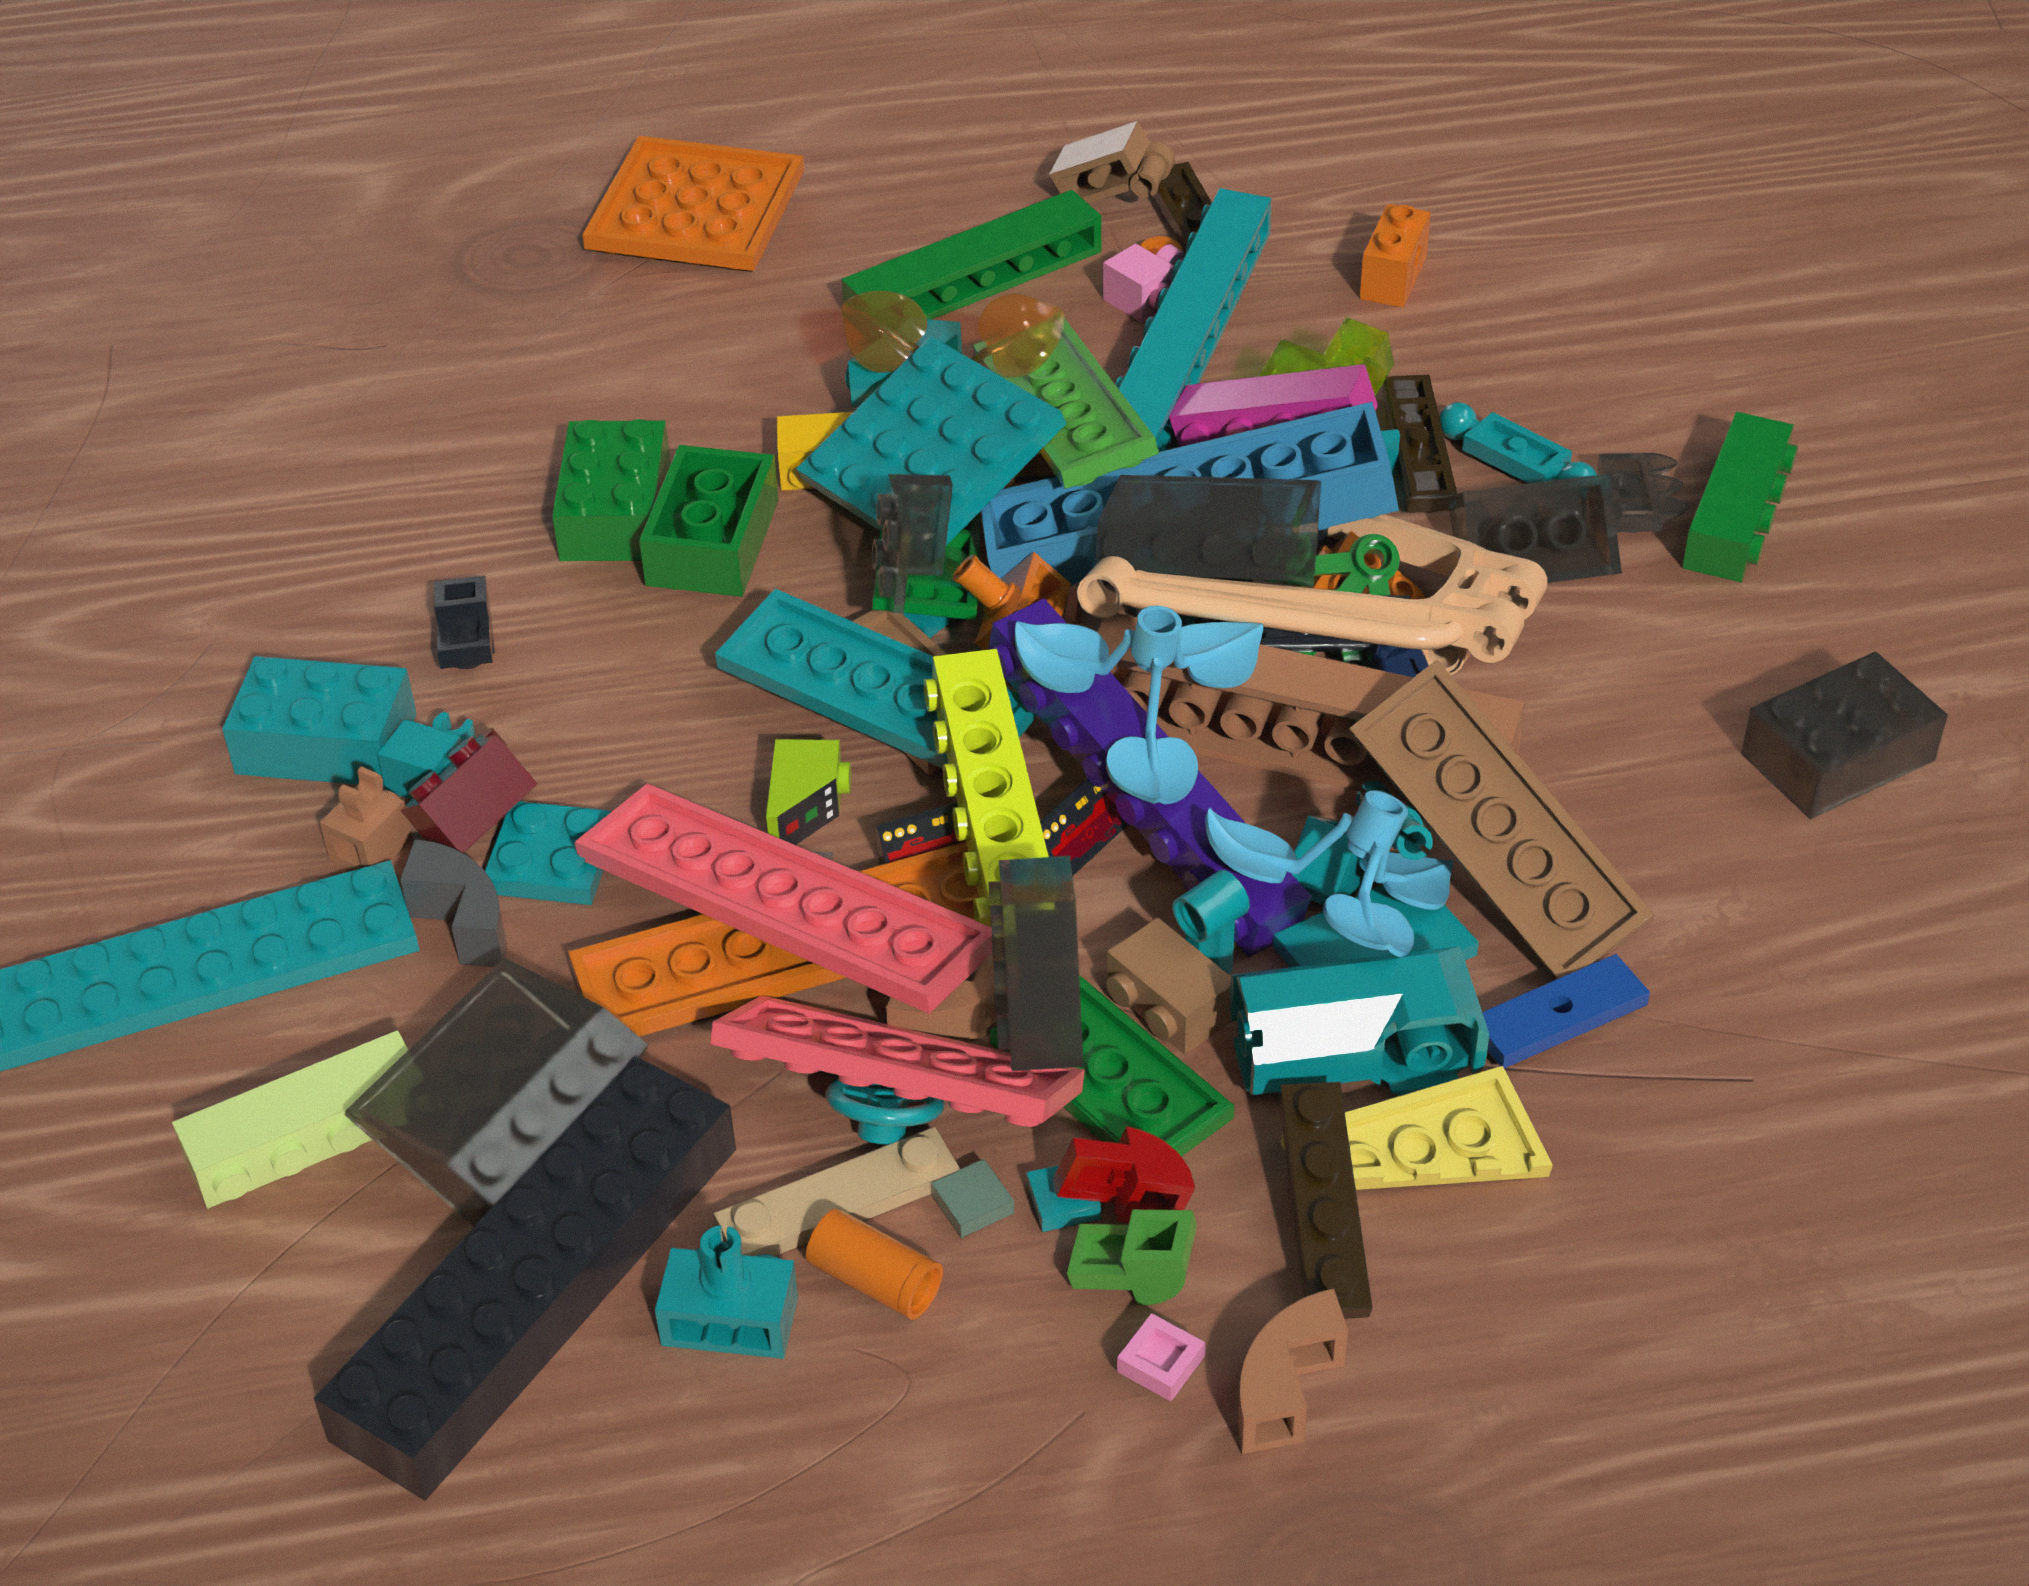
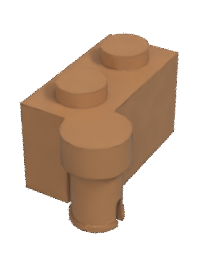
[1049,121,1175,204]

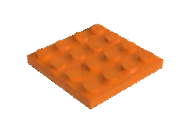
[582,135,805,271]

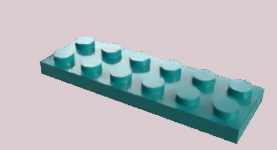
[715,588,1038,769]

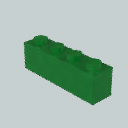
[1682,411,1798,583]

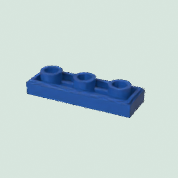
[1482,954,1650,1069]

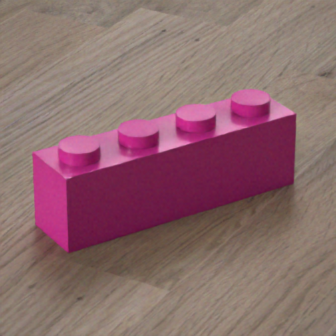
[1169,364,1378,447]

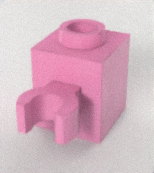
[1103,243,1184,323]

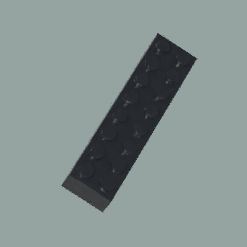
[314,1056,736,1501]

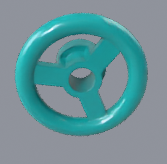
[826,1079,945,1144]

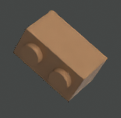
[1106,918,1232,1055]

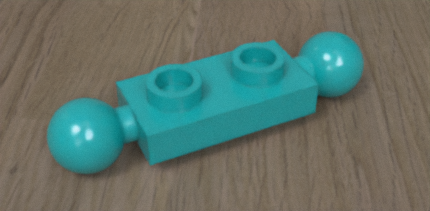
[1439,402,1598,501]

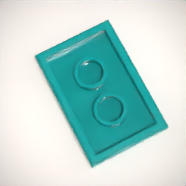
[1273,885,1479,967]

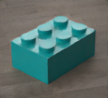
[222,656,417,787]

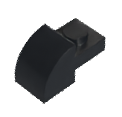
[434,576,495,669]

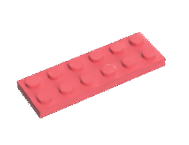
[710,996,1085,1127]

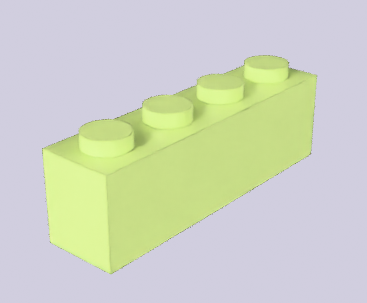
[172,1030,432,1209]

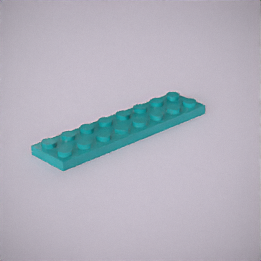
[0,860,420,1072]

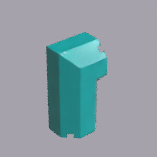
[1229,946,1489,1096]

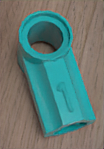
[1172,870,1250,975]

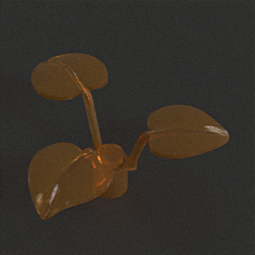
[841,291,1064,378]

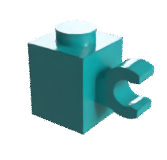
[377,712,476,800]

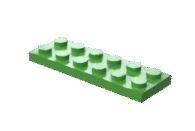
[973,313,1159,489]

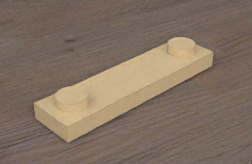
[713,1127,960,1256]

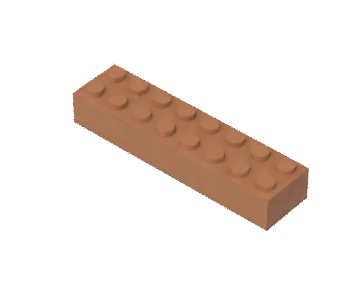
[1097,613,1525,802]

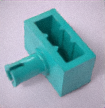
[655,1225,798,1359]

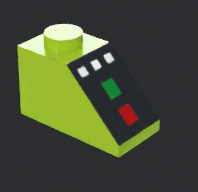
[766,739,852,845]

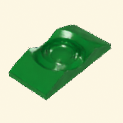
[872,513,981,620]

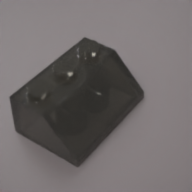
[1448,474,1622,583]

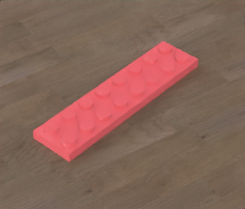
[575,783,999,1014]

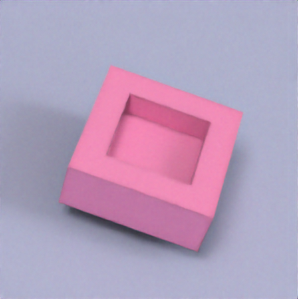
[1117,1313,1205,1402]

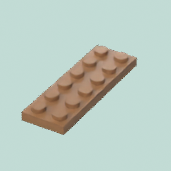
[1349,660,1654,980]

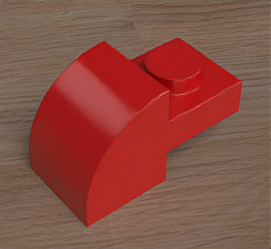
[1053,1127,1195,1223]

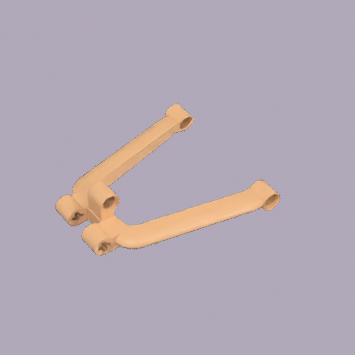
[1077,514,1547,675]

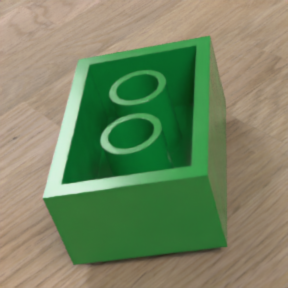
[552,419,671,561]
[639,445,779,597]

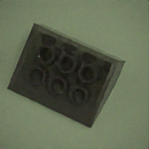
[344,958,648,1227]

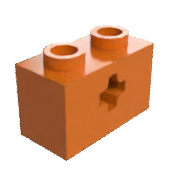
[1360,204,1431,308]

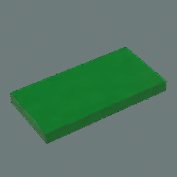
[990,972,1235,1157]

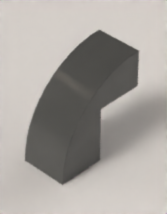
[400,839,507,968]

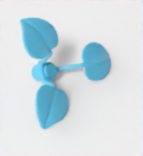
[1015,605,1263,804]
[1205,790,1453,957]

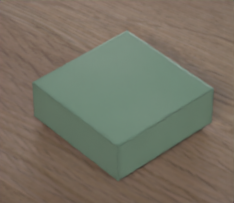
[931,1159,1014,1238]

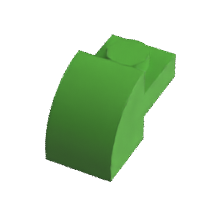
[1067,1209,1197,1305]

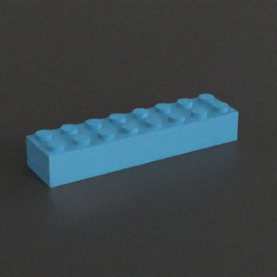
[981,402,1399,587]

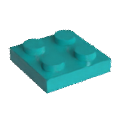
[485,801,612,905]

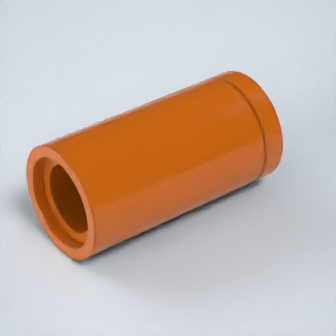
[806,1208,943,1320]

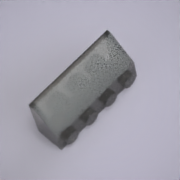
[1095,475,1321,587]

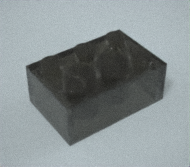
[1741,651,1948,820]
[988,856,1083,1071]

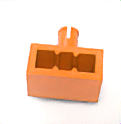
[952,552,1071,650]

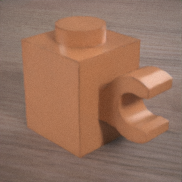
[320,766,413,871]

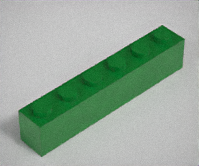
[841,190,1102,343]

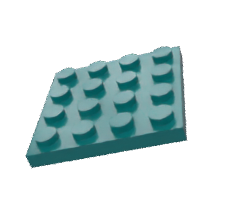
[796,336,1067,562]

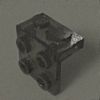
[872,474,953,614]

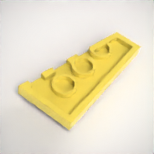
[1281,1066,1553,1190]

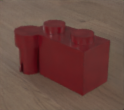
[400,728,537,853]

